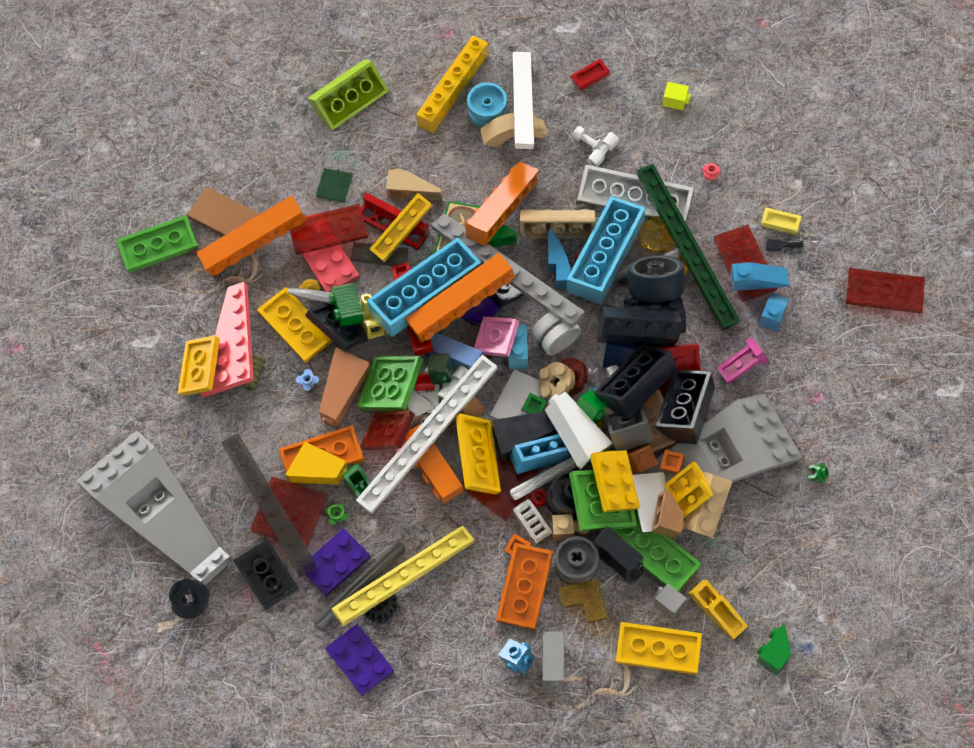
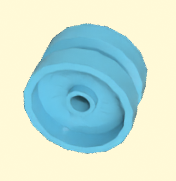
[467,82,507,129]

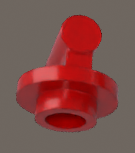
[415,373,435,391]

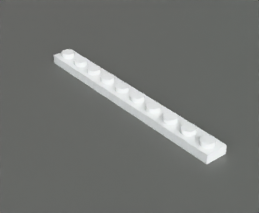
[356,355,497,514]

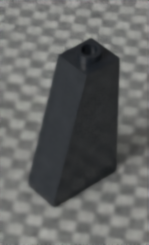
[492,411,559,463]

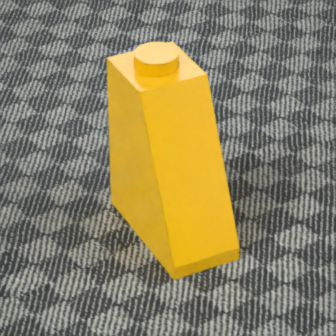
[286,442,348,485]

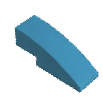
[548,230,571,289]

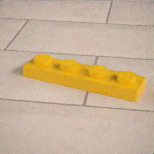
[370,193,433,262]

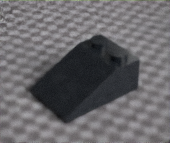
[232,536,299,611]

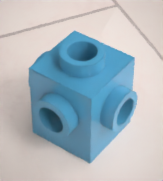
[499,639,535,674]

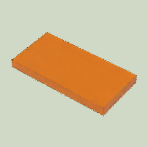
[279,425,364,486]
[496,543,554,631]

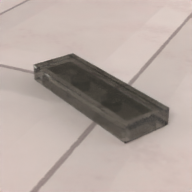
[351,242,409,266]

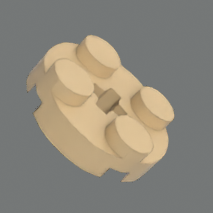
[539,362,575,399]

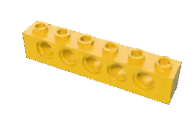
[416,35,489,133]

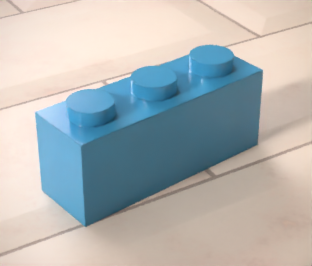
[510,434,571,474]

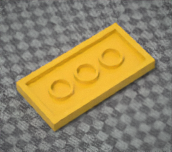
[257,287,333,363]
[455,414,501,494]
[615,622,702,675]

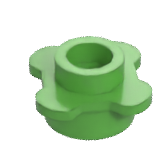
[326,503,348,525]

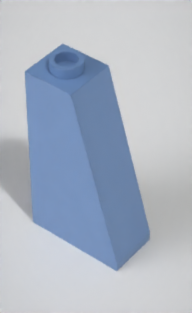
[422,333,483,372]

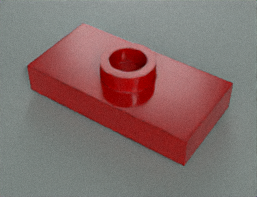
[571,59,610,91]

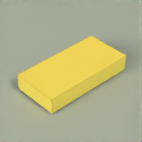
[761,208,802,235]

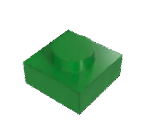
[521,392,547,414]

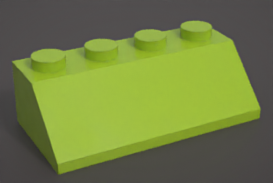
[307,59,389,130]

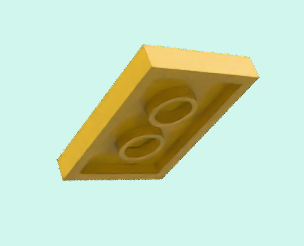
[178,335,220,396]
[590,450,640,512]

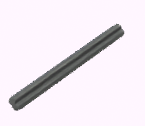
[313,541,405,629]

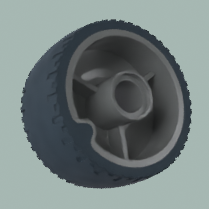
[628,255,685,303]

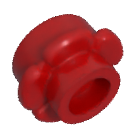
[528,489,546,508]

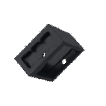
[594,526,644,583]

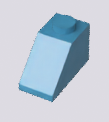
[759,292,790,332]

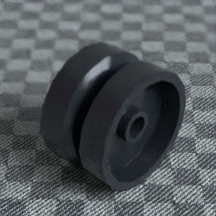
[545,470,577,519]

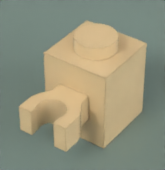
[552,514,587,542]

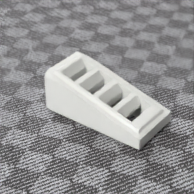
[513,499,552,544]

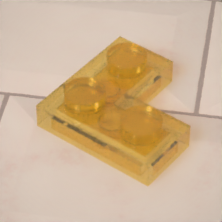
[559,579,607,624]

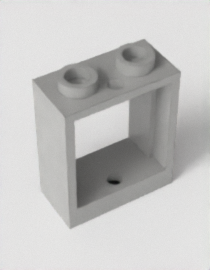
[543,632,564,694]

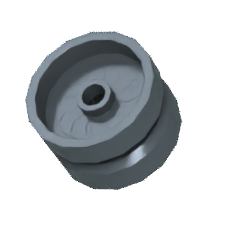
[555,536,599,587]

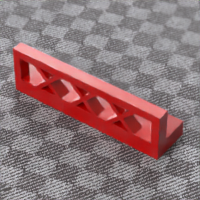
[356,192,430,250]

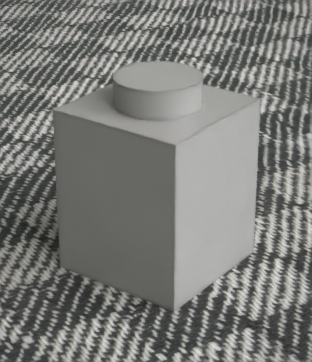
[654,583,687,619]

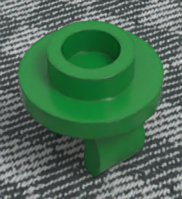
[808,463,829,483]

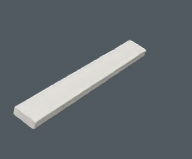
[513,52,534,149]

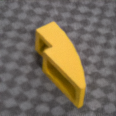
[688,580,748,640]

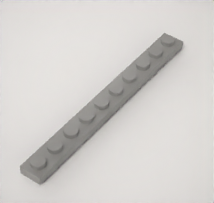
[431,213,585,329]

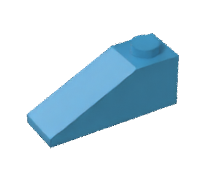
[730,263,789,291]

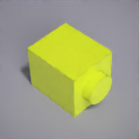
[663,82,691,111]

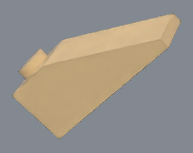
[386,169,442,201]

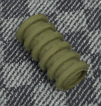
[240,354,266,391]

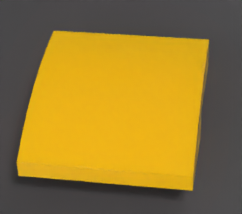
[664,461,713,518]

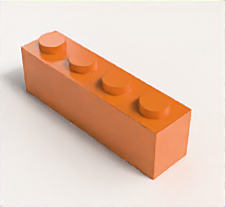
[400,424,463,504]

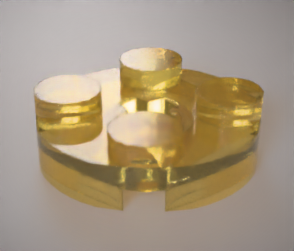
[639,216,674,253]

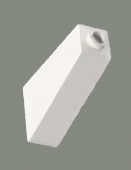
[545,392,612,470]

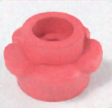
[702,163,720,180]

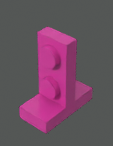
[717,337,769,384]

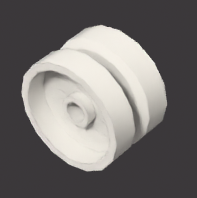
[532,312,581,355]

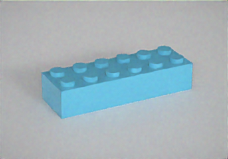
[567,196,645,305]
[367,237,482,337]

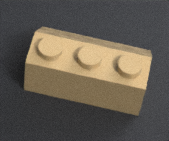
[683,471,732,538]

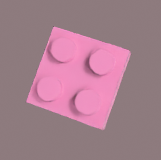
[474,317,520,357]

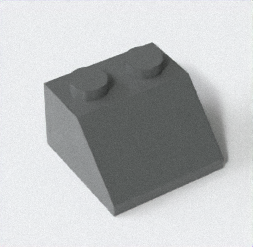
[605,405,654,451]

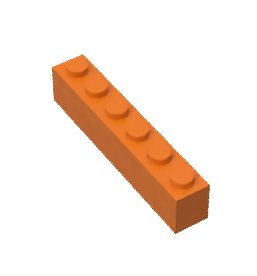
[465,161,539,246]
[196,195,307,276]
[405,253,515,343]

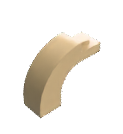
[480,112,548,148]

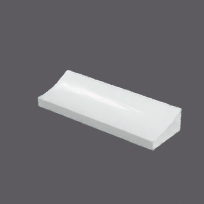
[577,165,694,222]

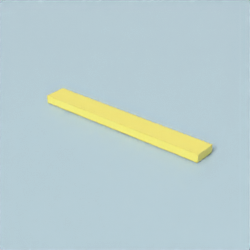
[331,525,475,626]

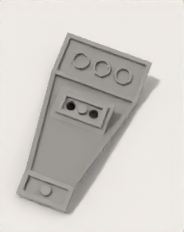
[632,394,803,512]
[77,431,233,585]

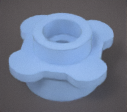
[296,369,319,391]

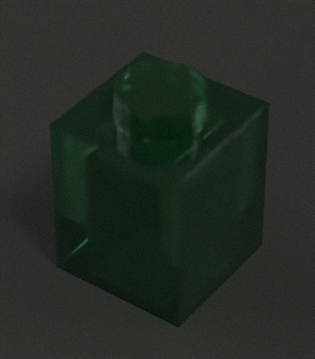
[427,353,453,385]

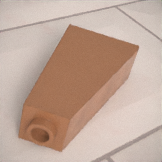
[319,347,371,427]

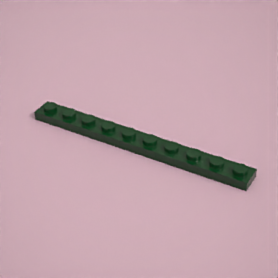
[636,164,740,331]

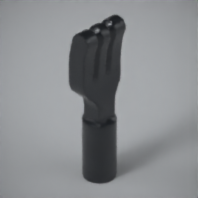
[766,239,804,251]

